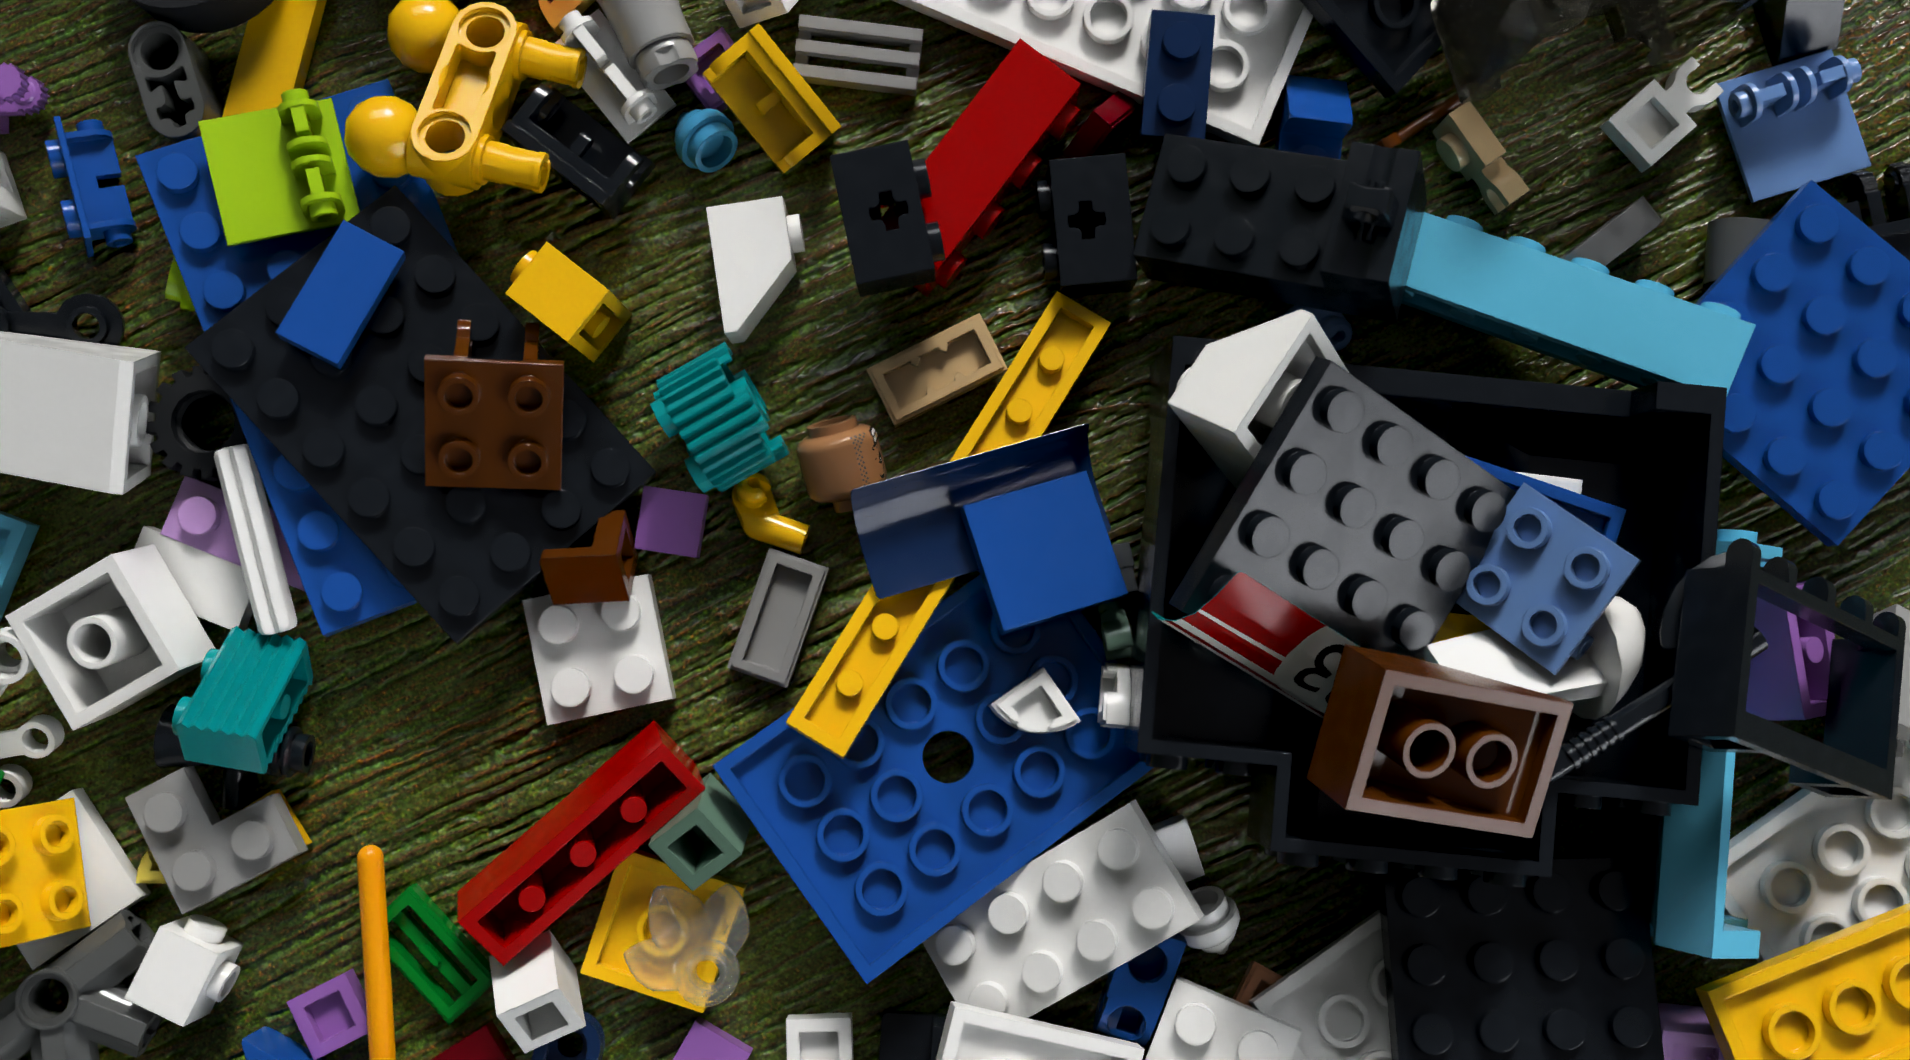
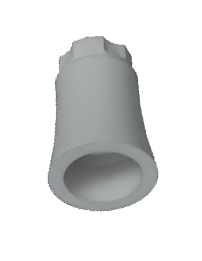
[596,0,699,91]

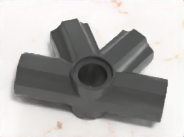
[0,909,163,1060]

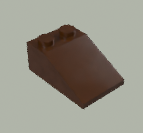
[1306,644,1574,838]

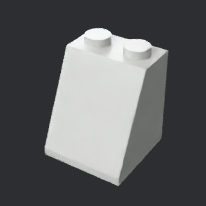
[0,331,161,495]

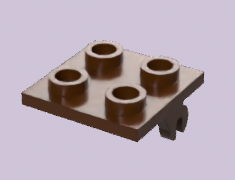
[424,319,564,490]

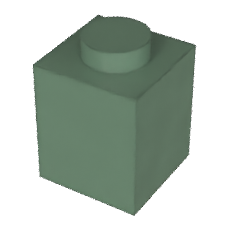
[648,773,751,891]

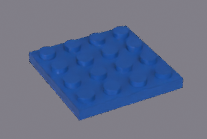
[1695,180,1910,547]

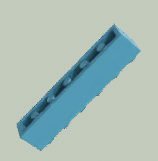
[1402,212,1756,397]

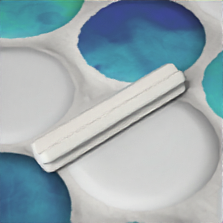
[214,444,298,635]

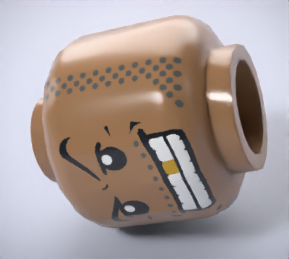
[796,415,887,513]

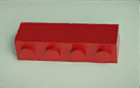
[881,39,1081,297]
[457,720,706,966]

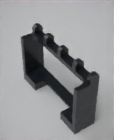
[1668,538,1906,800]

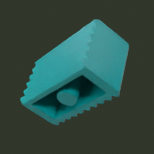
[172,626,313,774]

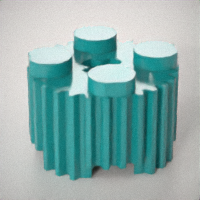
[650,342,789,493]

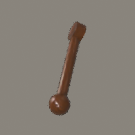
[1376,76,1488,148]

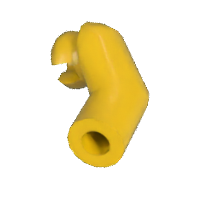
[732,472,810,555]

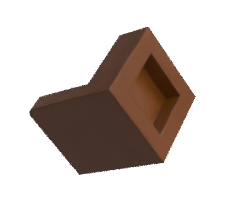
[539,510,638,605]

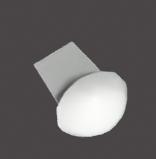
[1422,596,1645,720]

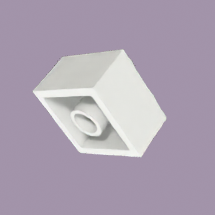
[5,544,215,731]

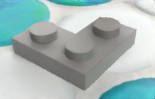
[125,766,308,914]

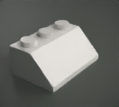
[1167,309,1349,489]

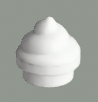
[1179,886,1240,955]

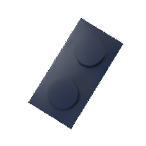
[1138,9,1215,143]

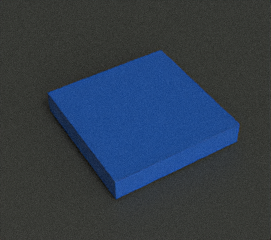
[960,471,1128,635]

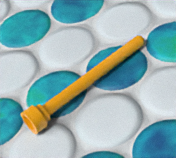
[357,845,396,1060]

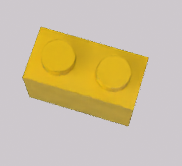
[505,241,632,363]

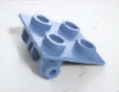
[1716,49,1872,203]
[1456,482,1641,675]

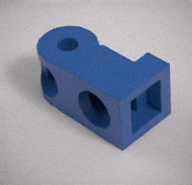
[1093,933,1187,1047]

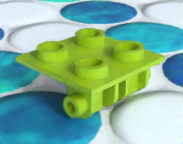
[198,88,360,247]

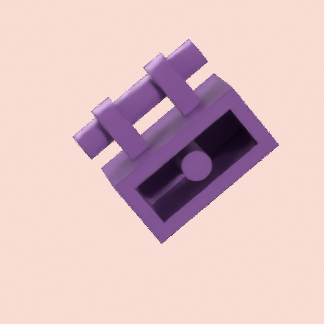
[1746,580,1835,721]

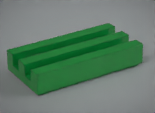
[387,883,492,1025]

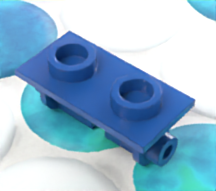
[44,116,137,258]

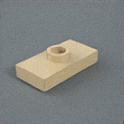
[866,313,1008,428]

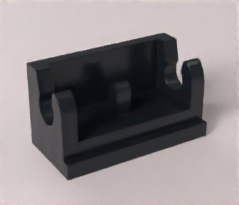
[501,84,655,220]

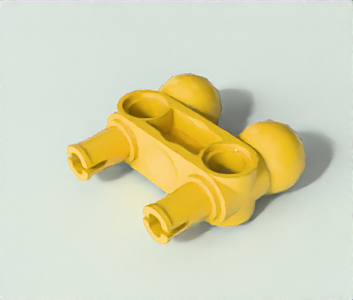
[344,0,587,197]

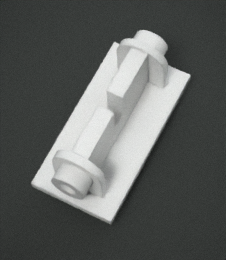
[555,9,677,144]

